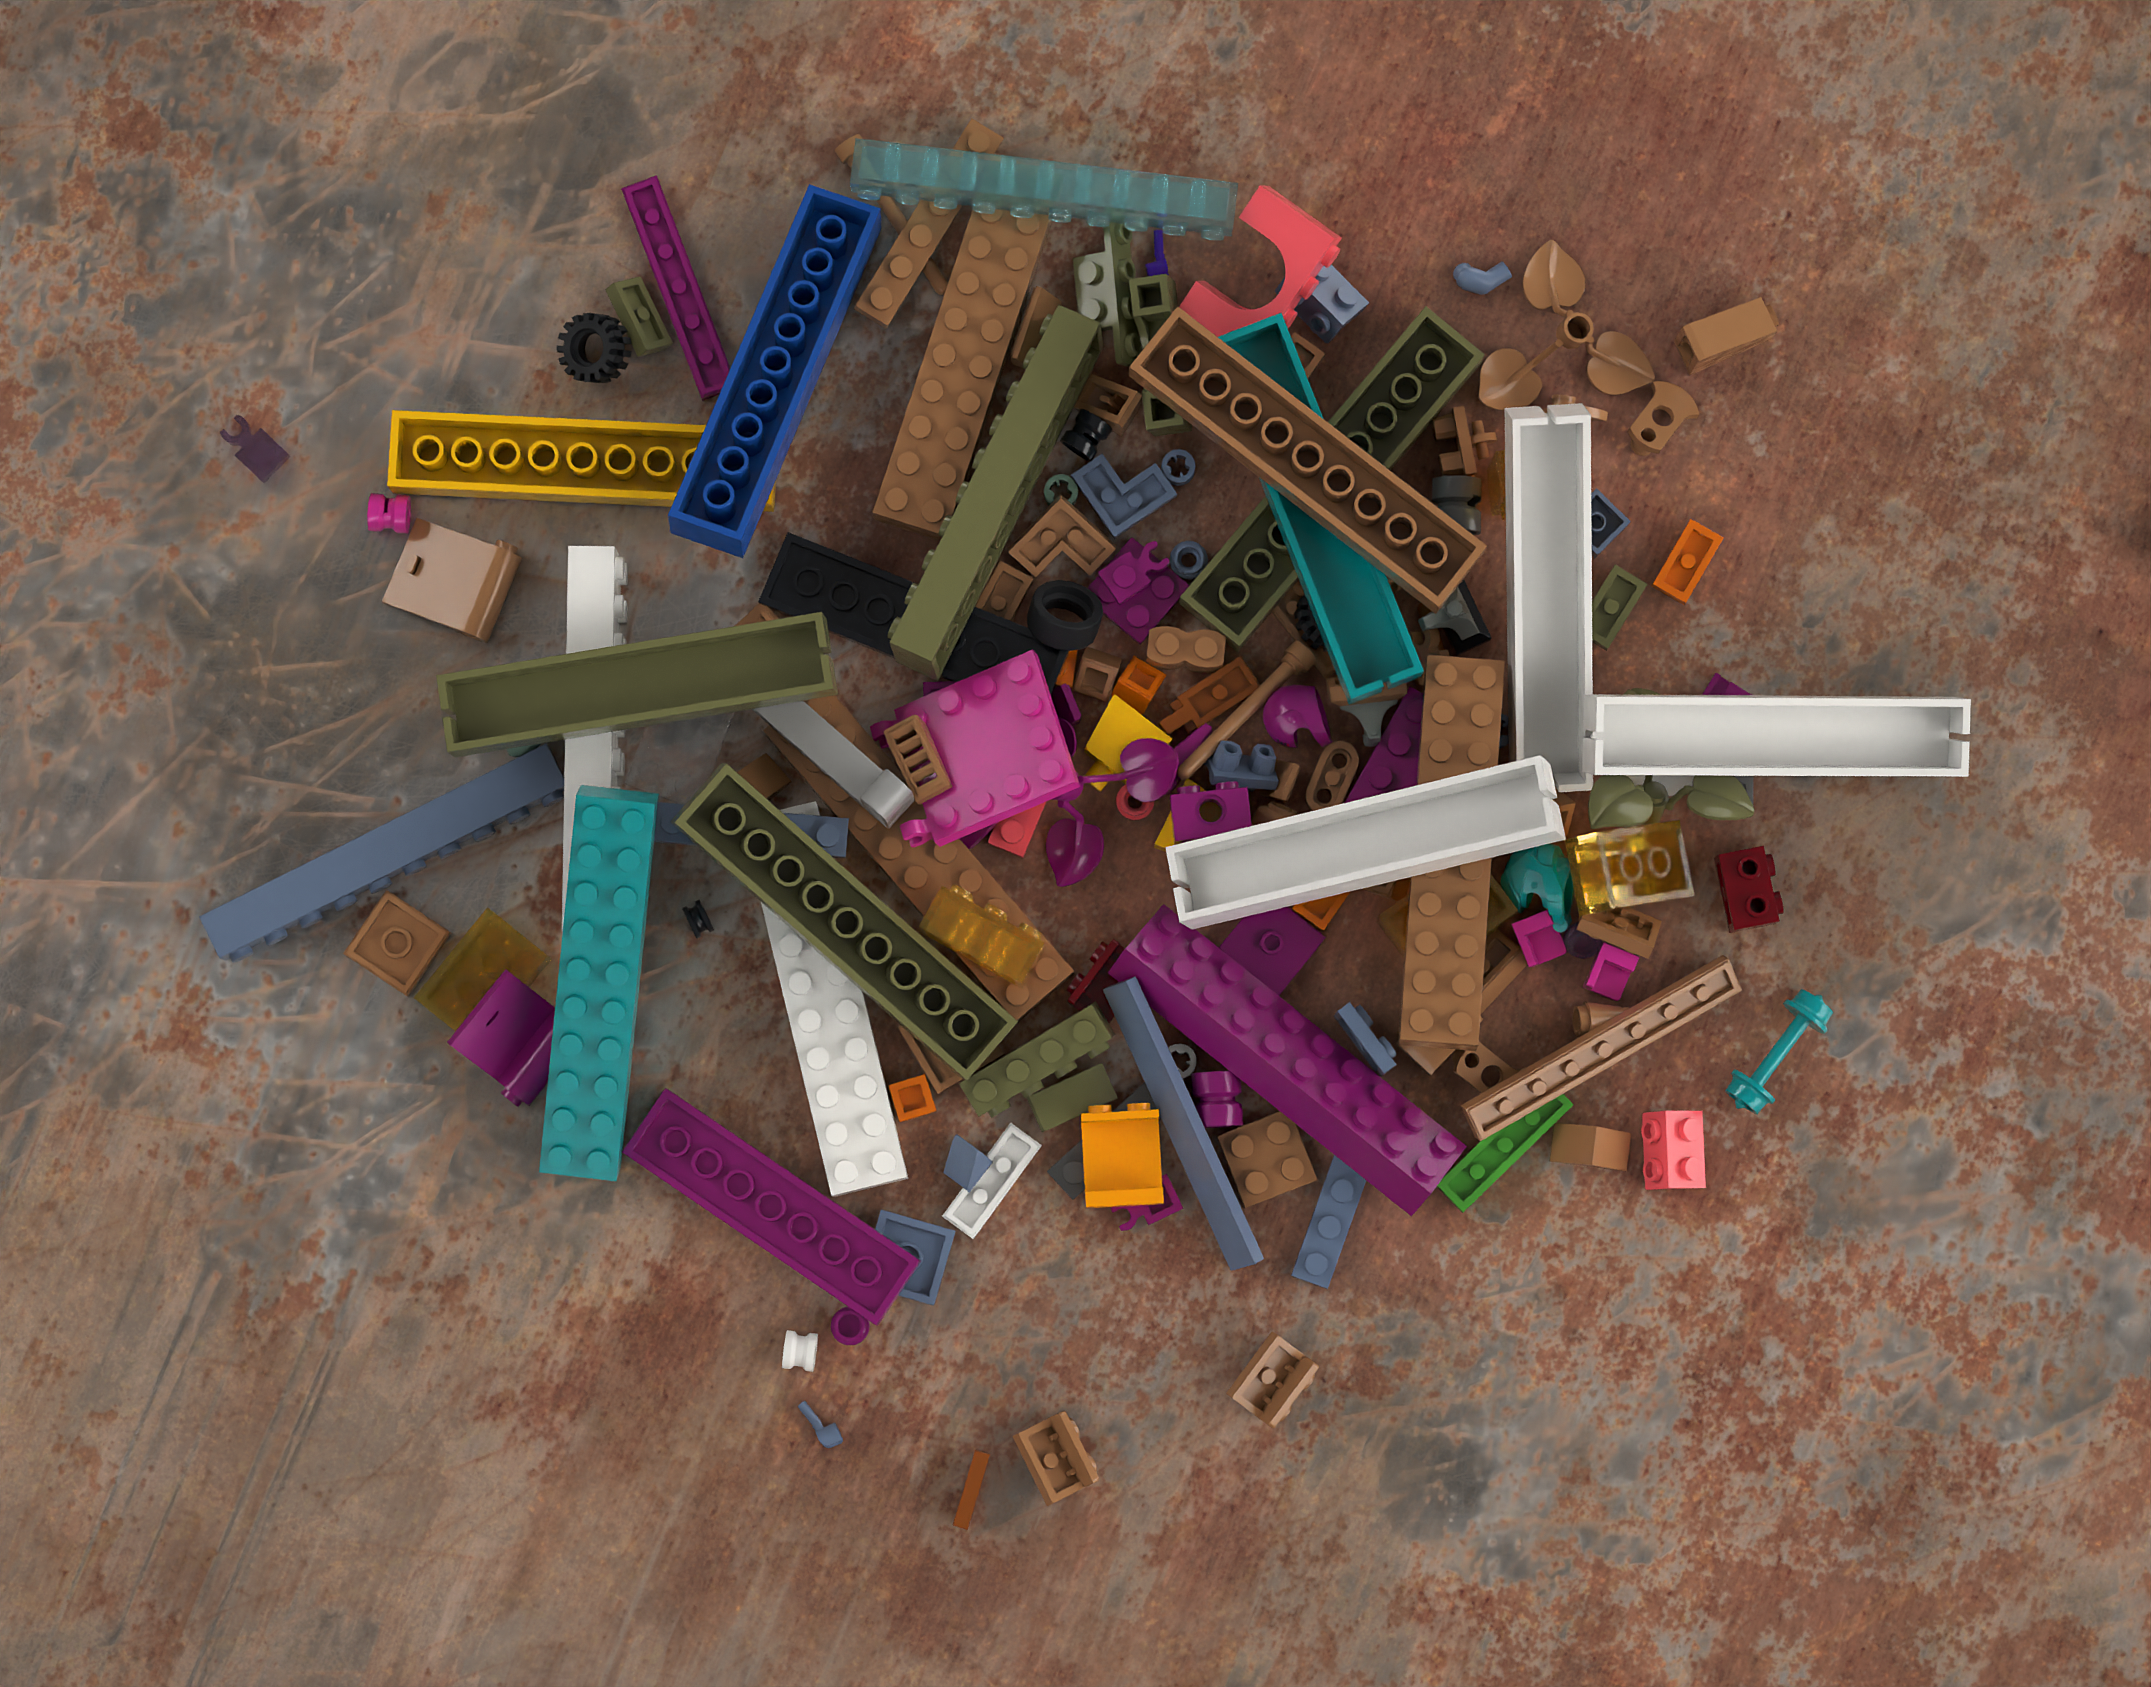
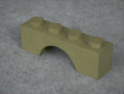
[1129,274,1192,437]

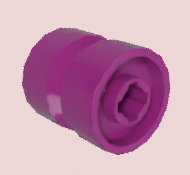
[1191,1071,1243,1128]

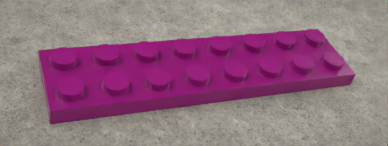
[622,1088,921,1326]

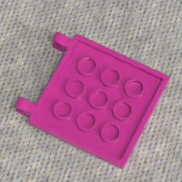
[870,649,1080,848]

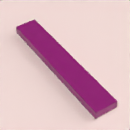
[621,175,730,401]

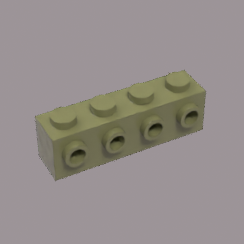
[959,1001,1116,1118]

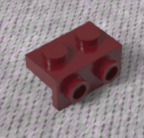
[1066,938,1125,1024]

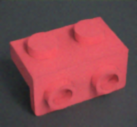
[1641,1111,1706,1190]

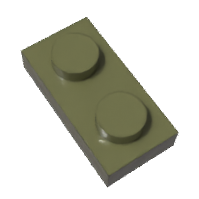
[605,276,673,357]
[1592,564,1648,651]

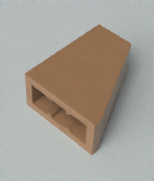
[1674,297,1779,375]

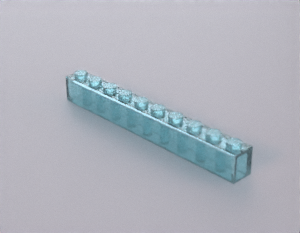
[850,138,1238,240]

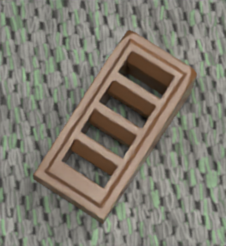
[883,715,953,805]

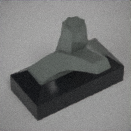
[1418,579,1492,656]

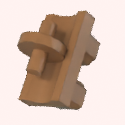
[1431,406,1497,477]

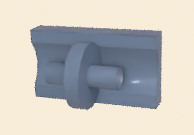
[1204,741,1279,792]

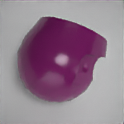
[1263,685,1332,748]

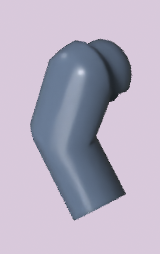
[1453,261,1512,295]

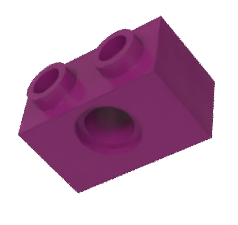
[1169,781,1252,845]

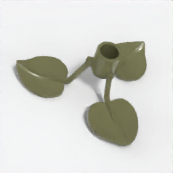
[1588,688,1754,829]

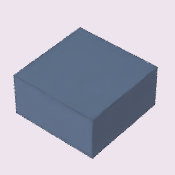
[1591,488,1631,558]

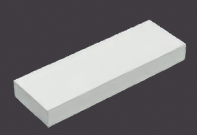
[942,1122,1042,1239]

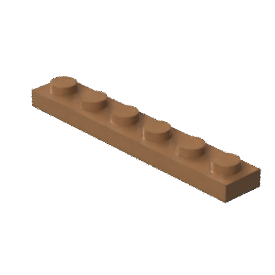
[854,118,1004,329]

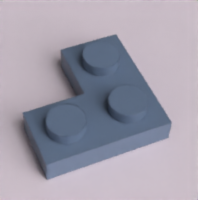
[1071,453,1177,539]

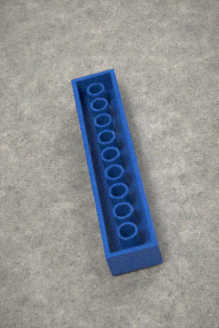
[668,184,882,558]

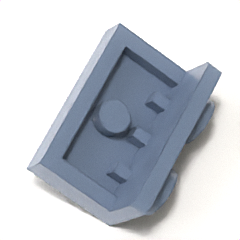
[1275,265,1369,344]

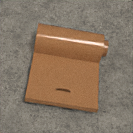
[382,518,522,643]

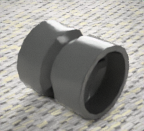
[1432,476,1482,536]

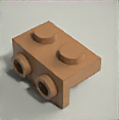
[1226,1331,1319,1428]
[1013,1411,1099,1506]

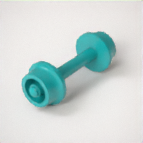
[1725,989,1833,1115]

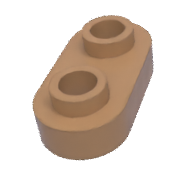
[1305,741,1359,811]

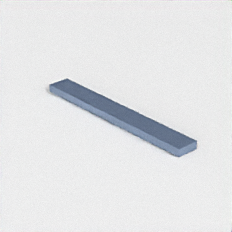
[1103,976,1264,1271]

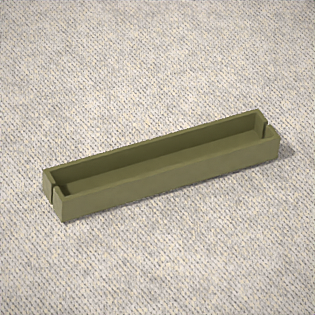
[436,612,838,757]

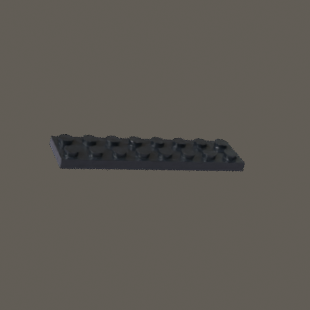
[758,532,1070,695]

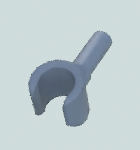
[798,1401,843,1448]

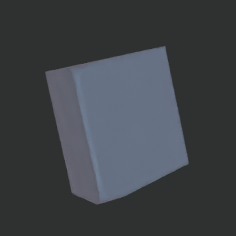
[943,1134,993,1193]

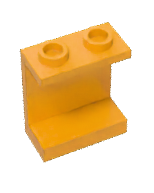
[1081,1103,1164,1208]

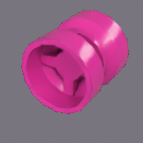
[367,493,411,534]

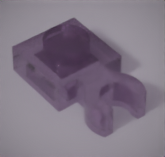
[220,415,290,483]

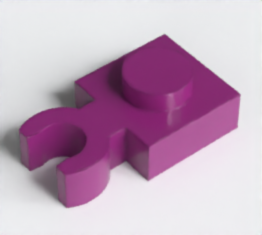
[1098,541,1169,605]
[1110,1173,1183,1231]

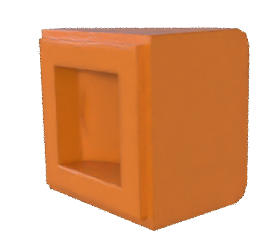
[1111,656,1167,714]

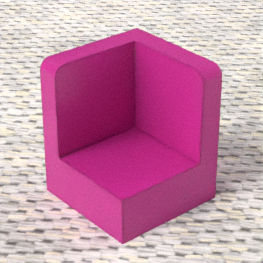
[1512,910,1567,967]
[1583,942,1639,1001]

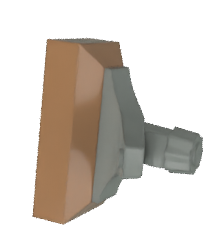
[1326,677,1407,747]

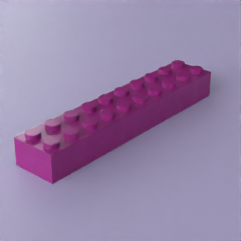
[1108,904,1467,1216]

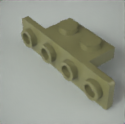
[1073,213,1142,366]

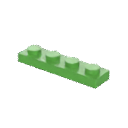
[1437,1094,1574,1213]

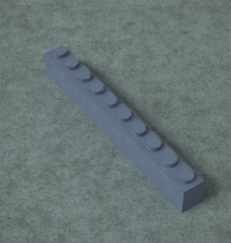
[199,744,564,963]

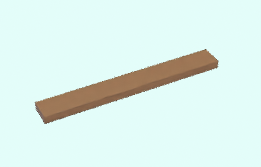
[1461,955,1742,1141]

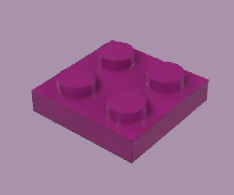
[1088,537,1190,645]

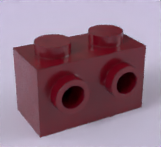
[1714,846,1784,933]

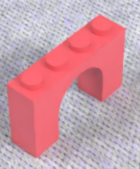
[1179,185,1342,337]

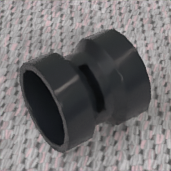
[1060,409,1113,461]

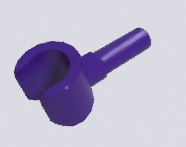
[1145,230,1169,276]

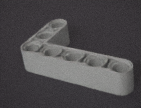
[752,701,915,829]

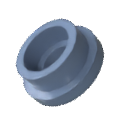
[1170,541,1208,579]

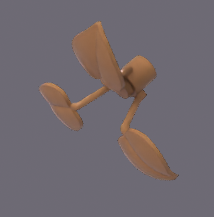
[1478,240,1655,411]

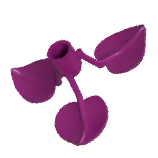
[1046,716,1179,887]

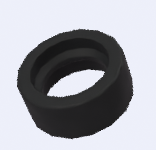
[1027,580,1103,651]

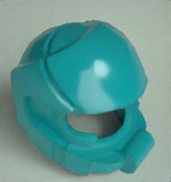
[1500,843,1576,932]

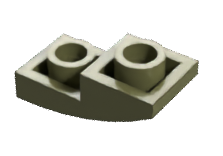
[1026,1063,1118,1132]

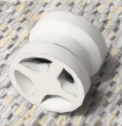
[782,1330,818,1372]

